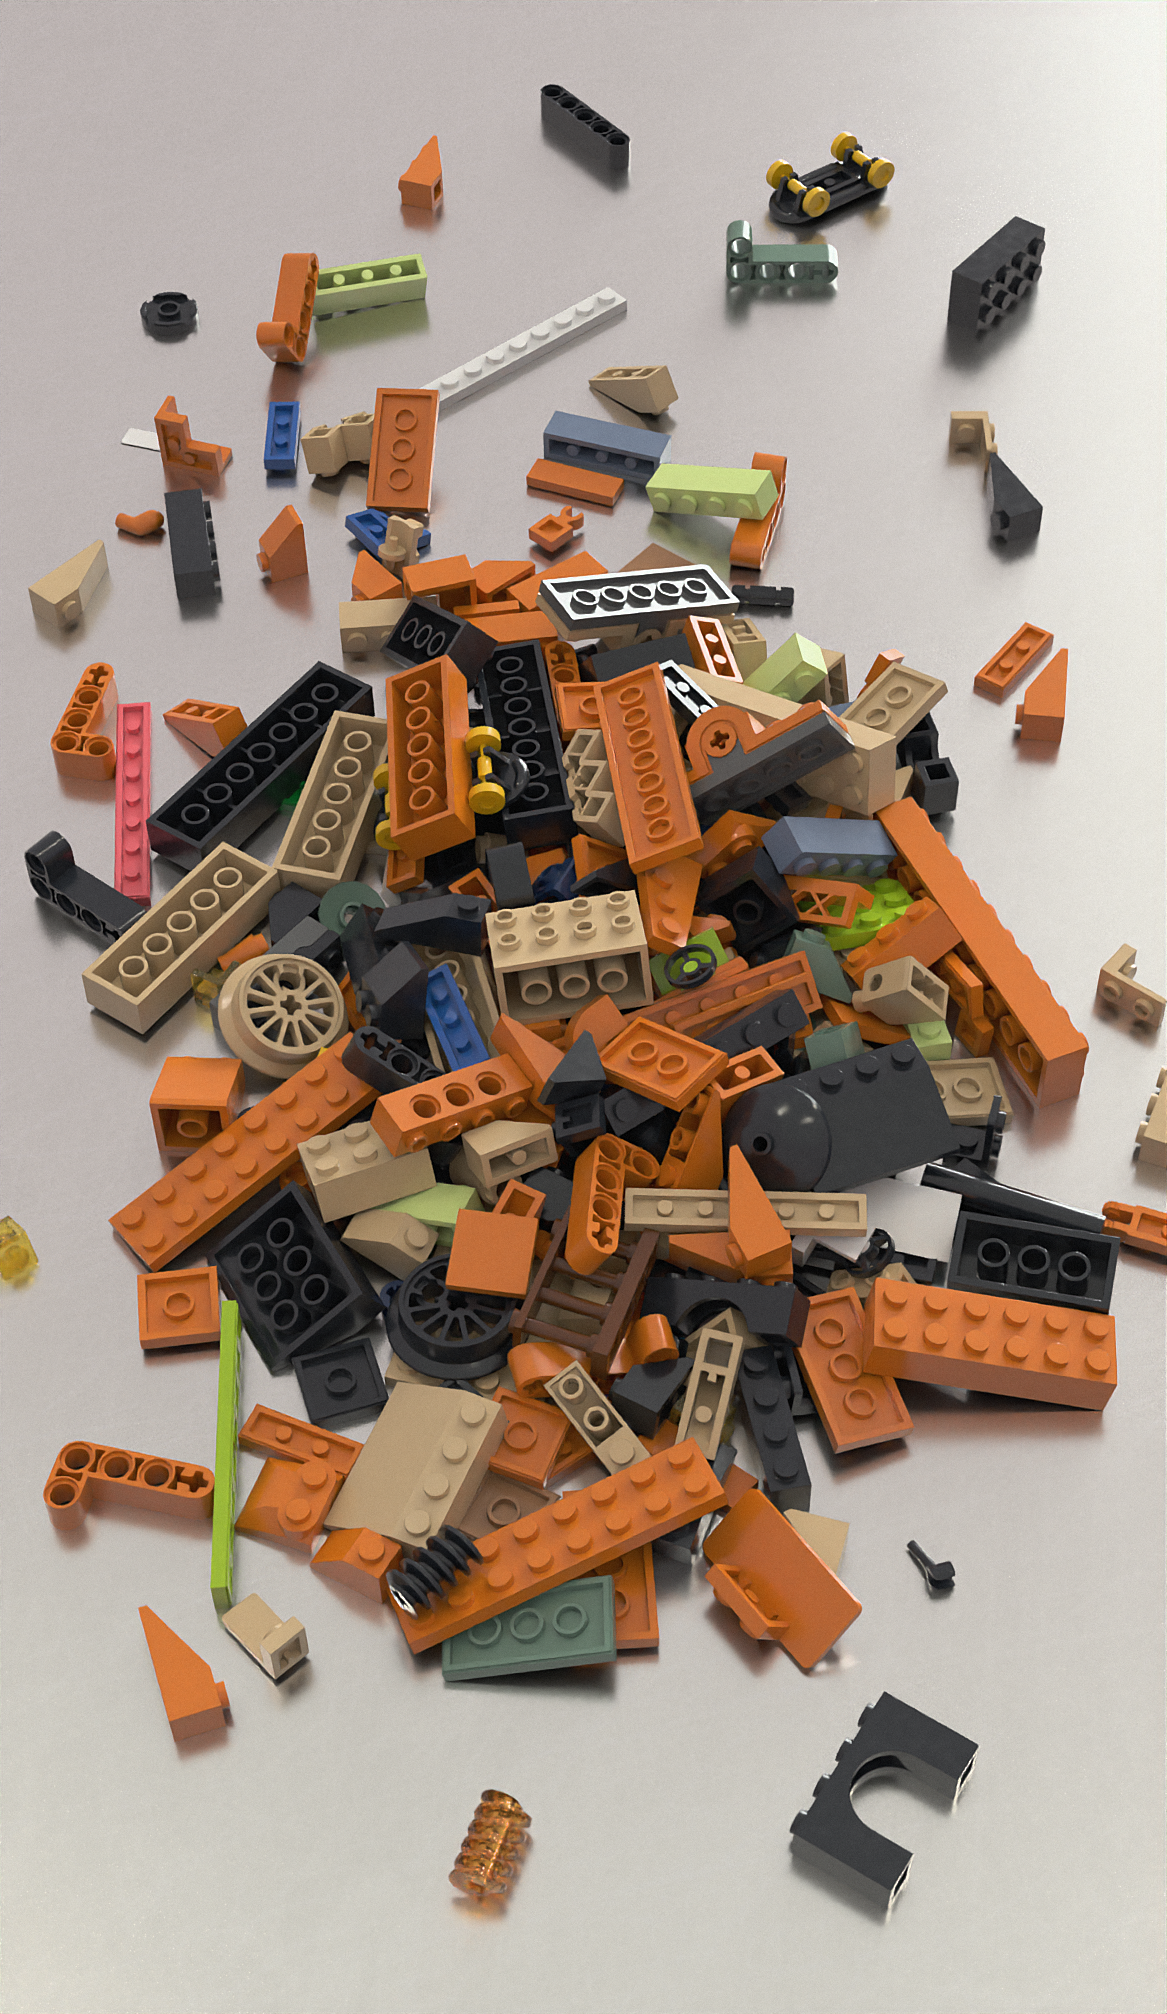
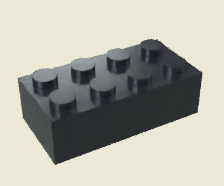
[947,216,1046,333]
[380,595,498,694]
[947,1211,1121,1315]

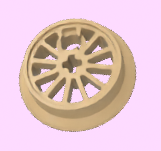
[218,954,348,1079]

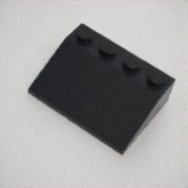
[770,1038,960,1193]
[205,1180,386,1372]

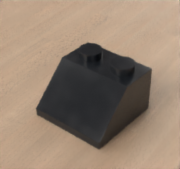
[696,846,800,954]
[356,941,429,1040]

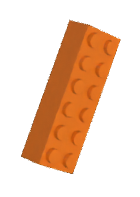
[385,654,476,862]
[863,1277,1118,1411]

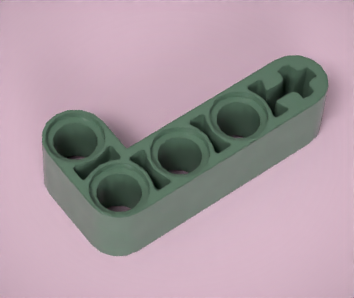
[725,220,838,284]

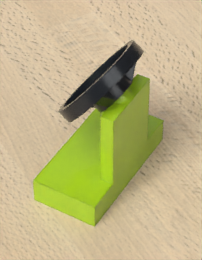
[649,927,729,995]

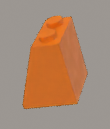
[149,1056,246,1152]

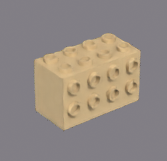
[485,890,654,1025]

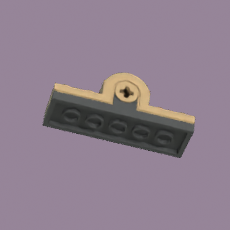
[535,564,740,650]

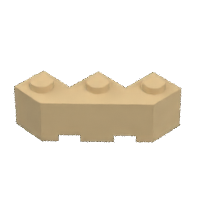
[300,411,374,477]
[562,729,625,847]

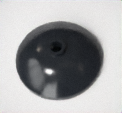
[722,1083,832,1192]

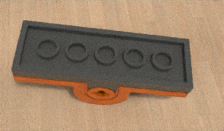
[685,700,855,826]

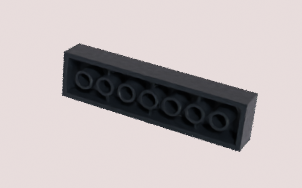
[477,639,578,851]
[146,661,375,871]

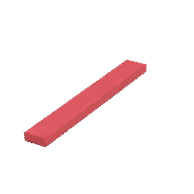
[114,702,152,906]

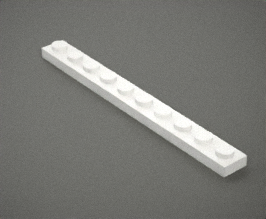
[419,287,627,412]

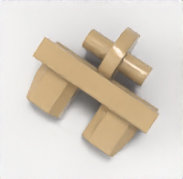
[378,515,424,579]

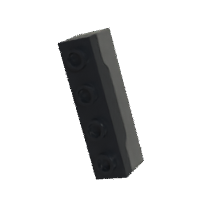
[209,916,343,1031]

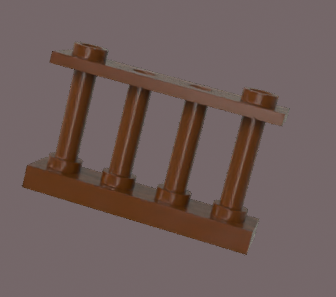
[508,1205,660,1380]

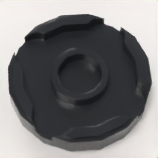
[140,292,199,335]

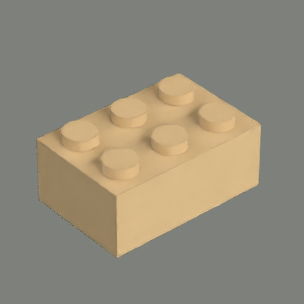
[297,1120,437,1223]

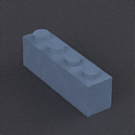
[543,411,672,480]
[761,816,898,878]

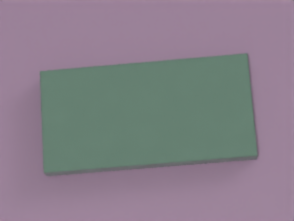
[442,1575,617,1682]

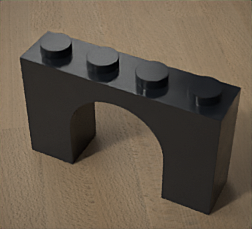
[789,1691,979,1910]

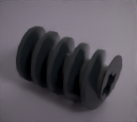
[386,1524,484,1620]

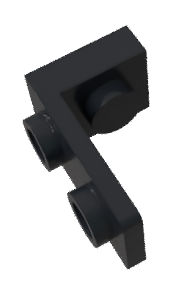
[551,1093,606,1163]
[942,1095,1007,1172]

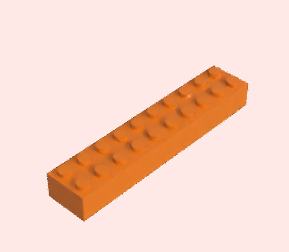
[873,797,1089,1109]

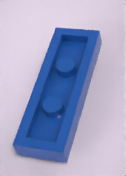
[263,402,301,470]

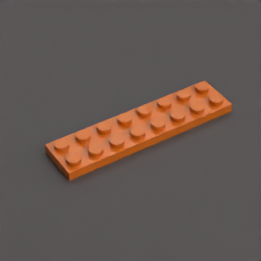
[593,661,704,874]
[108,1032,382,1273]
[386,1437,729,1655]

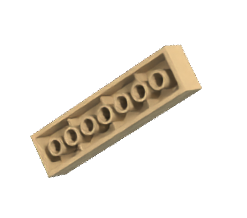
[677,664,897,816]

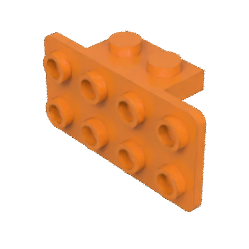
[702,1489,862,1668]

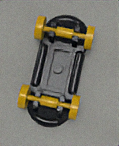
[766,132,895,224]
[373,726,530,850]

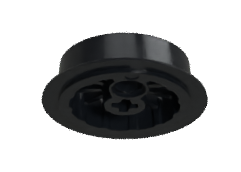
[386,1253,530,1381]

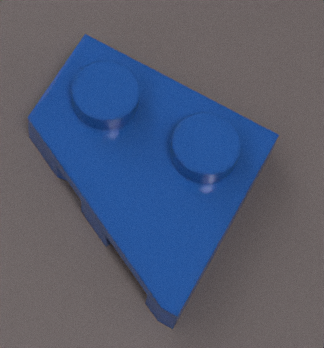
[345,508,431,560]

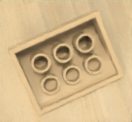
[323,1382,508,1561]

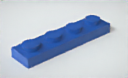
[425,963,491,1072]

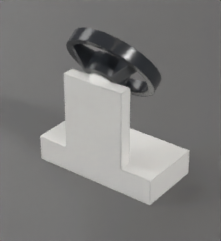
[791,1192,895,1279]

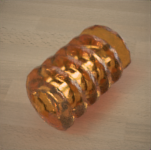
[448,1789,532,1896]

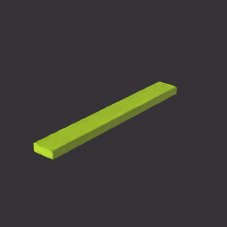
[210,1300,242,1609]

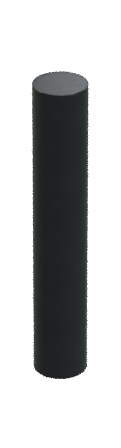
[920,1162,1107,1234]

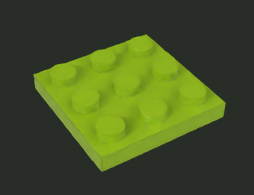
[796,878,914,951]

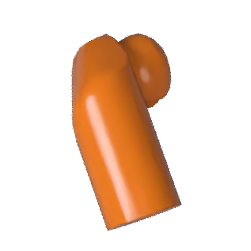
[115,510,164,536]

